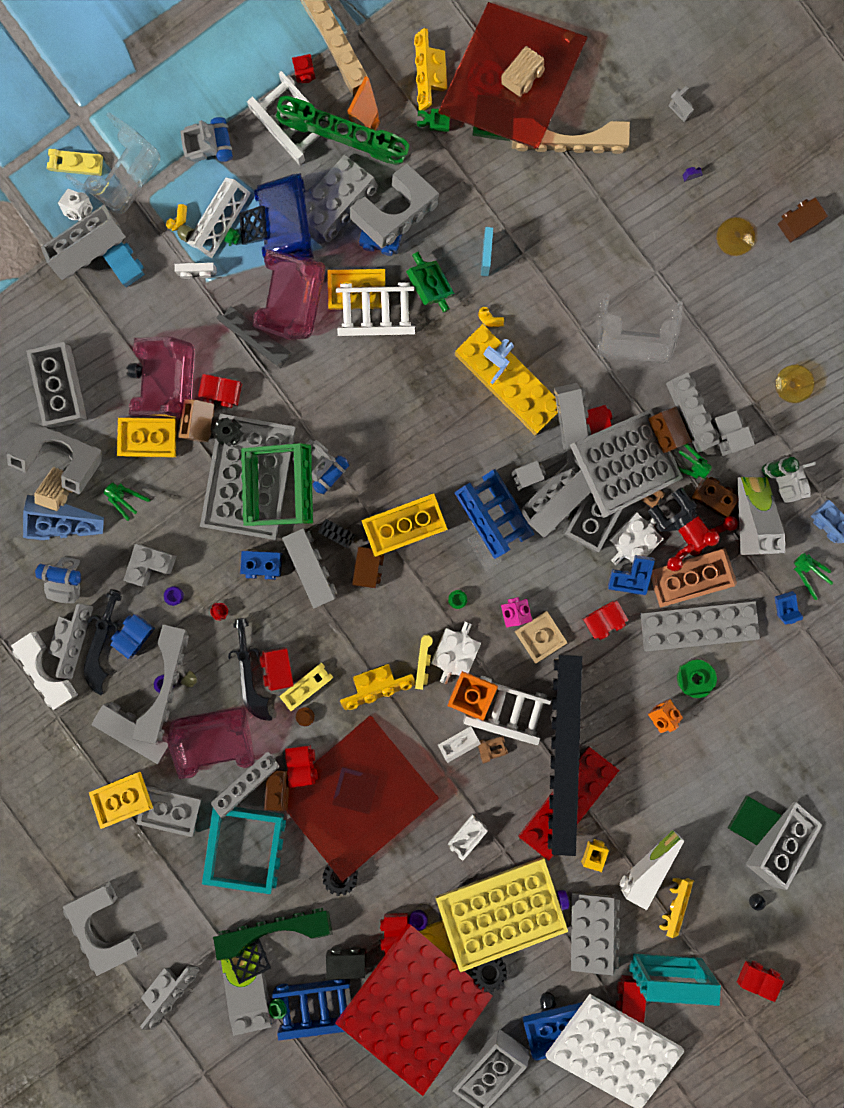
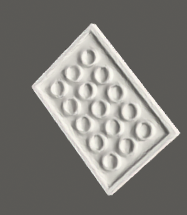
[546,994,684,1108]

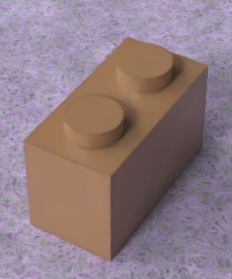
[179,399,214,442]

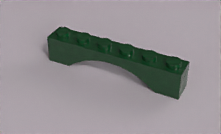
[213,908,333,961]

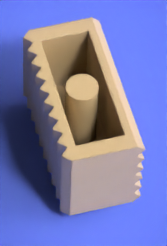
[501,46,545,97]
[34,467,73,511]

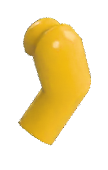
[166,204,187,231]
[478,307,504,327]

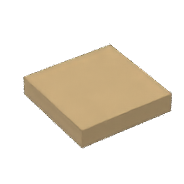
[514,611,567,664]

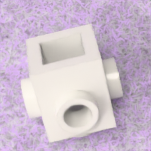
[58,189,93,221]

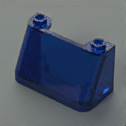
[254,173,314,264]

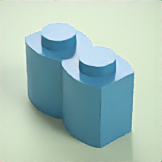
[103,242,145,287]

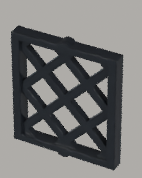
[239,205,267,245]
[229,939,271,984]

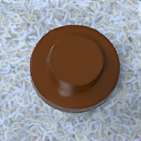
[295,707,315,726]

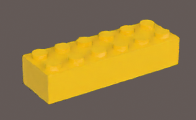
[455,324,558,435]

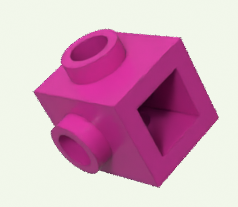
[501,597,532,628]

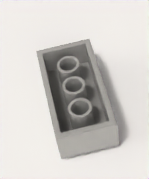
[41,204,126,281]
[26,342,87,429]
[520,456,592,538]
[562,493,622,553]

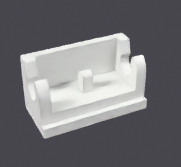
[448,814,488,860]

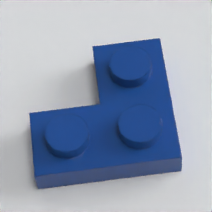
[608,555,655,595]

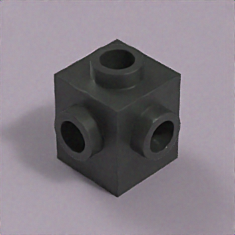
[213,417,244,447]

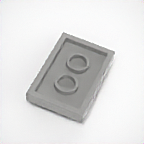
[136,785,202,837]

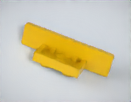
[414,28,447,110]
[340,664,416,710]

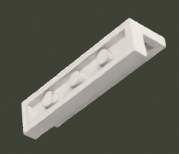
[187,178,251,258]

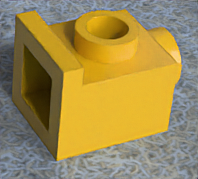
[581,839,609,872]

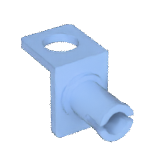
[483,339,514,384]

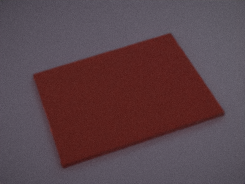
[438,2,587,150]
[286,715,439,882]

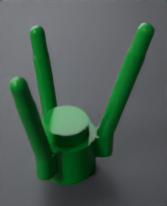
[678,443,712,479]
[104,482,150,521]
[793,553,833,600]

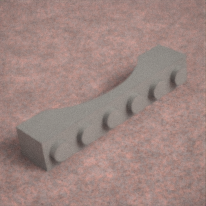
[132,625,189,745]

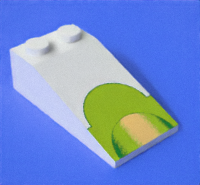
[620,830,684,910]

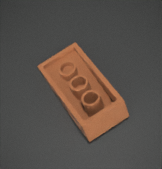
[651,547,737,608]

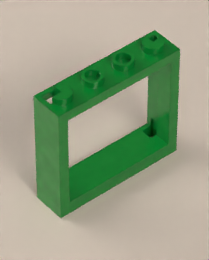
[241,443,313,526]

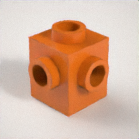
[648,699,683,733]

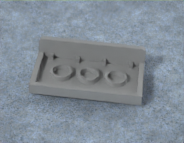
[294,154,378,242]
[571,892,620,976]

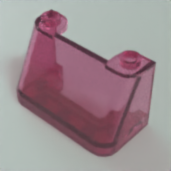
[253,250,325,339]
[129,337,195,419]
[167,707,255,779]

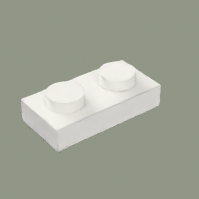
[174,263,217,279]
[438,726,481,763]

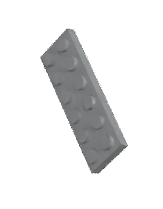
[640,601,760,652]

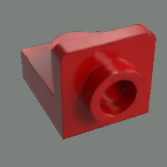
[292,54,316,84]

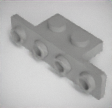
[48,603,93,679]
[211,752,279,818]
[140,966,200,1030]

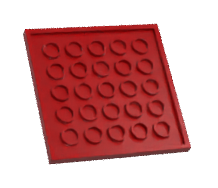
[335,924,493,1096]

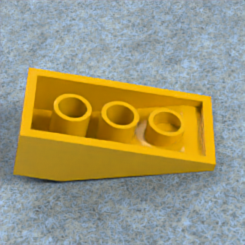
[361,493,448,557]

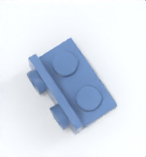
[811,500,844,543]

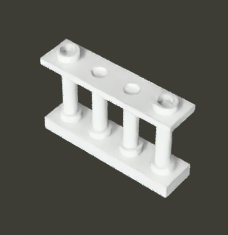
[247,71,329,165]
[336,282,415,336]
[463,676,551,745]

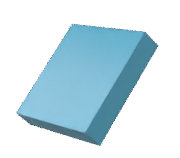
[481,227,493,276]

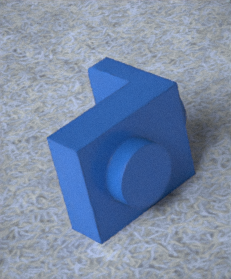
[775,591,803,624]

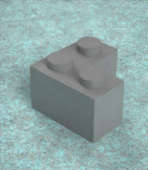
[711,411,755,456]
[123,544,177,586]

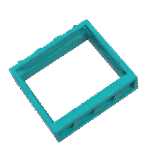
[202,807,286,894]
[629,954,721,1006]

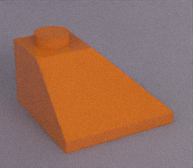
[347,76,380,131]
[447,671,498,721]

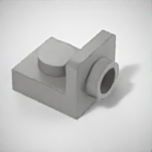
[669,86,694,122]

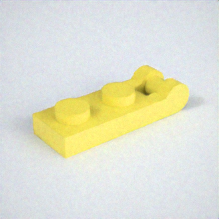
[47,149,103,176]
[415,634,432,690]
[279,663,334,711]

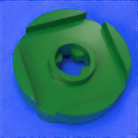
[677,659,717,698]

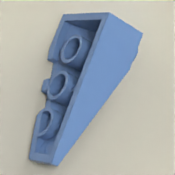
[23,495,104,540]

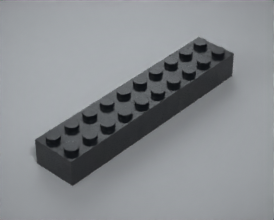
[548,655,583,856]

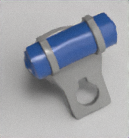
[180,117,233,162]
[293,439,350,495]
[35,557,81,603]

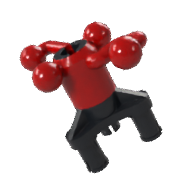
[647,487,738,572]

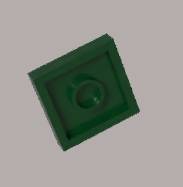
[728,795,781,845]

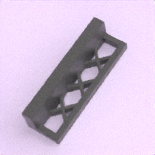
[217,306,292,369]

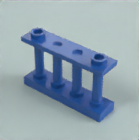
[454,469,535,559]
[272,979,351,1041]

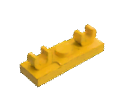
[659,878,694,938]

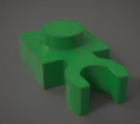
[417,108,451,132]

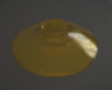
[716,217,755,256]
[775,365,814,403]

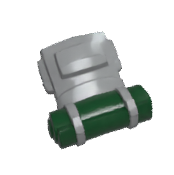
[762,457,816,502]

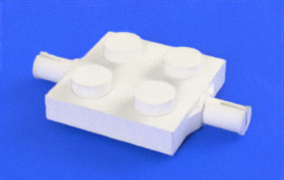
[609,512,664,566]
[431,622,481,684]

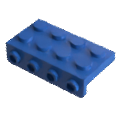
[522,1002,583,1061]

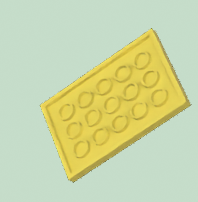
[435,857,568,972]

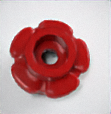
[210,603,229,621]

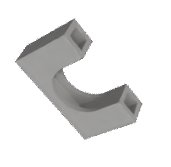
[350,163,439,249]
[7,421,102,495]
[63,881,143,976]

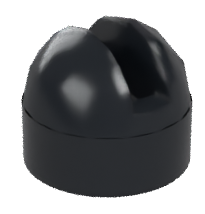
[126,363,142,379]
[749,894,766,911]
[540,992,556,1009]

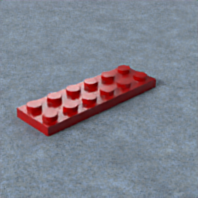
[518,746,620,861]

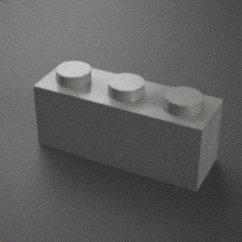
[511,461,546,491]

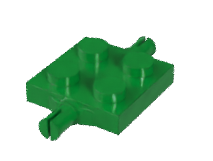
[406,251,455,313]

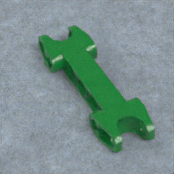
[276,96,410,165]

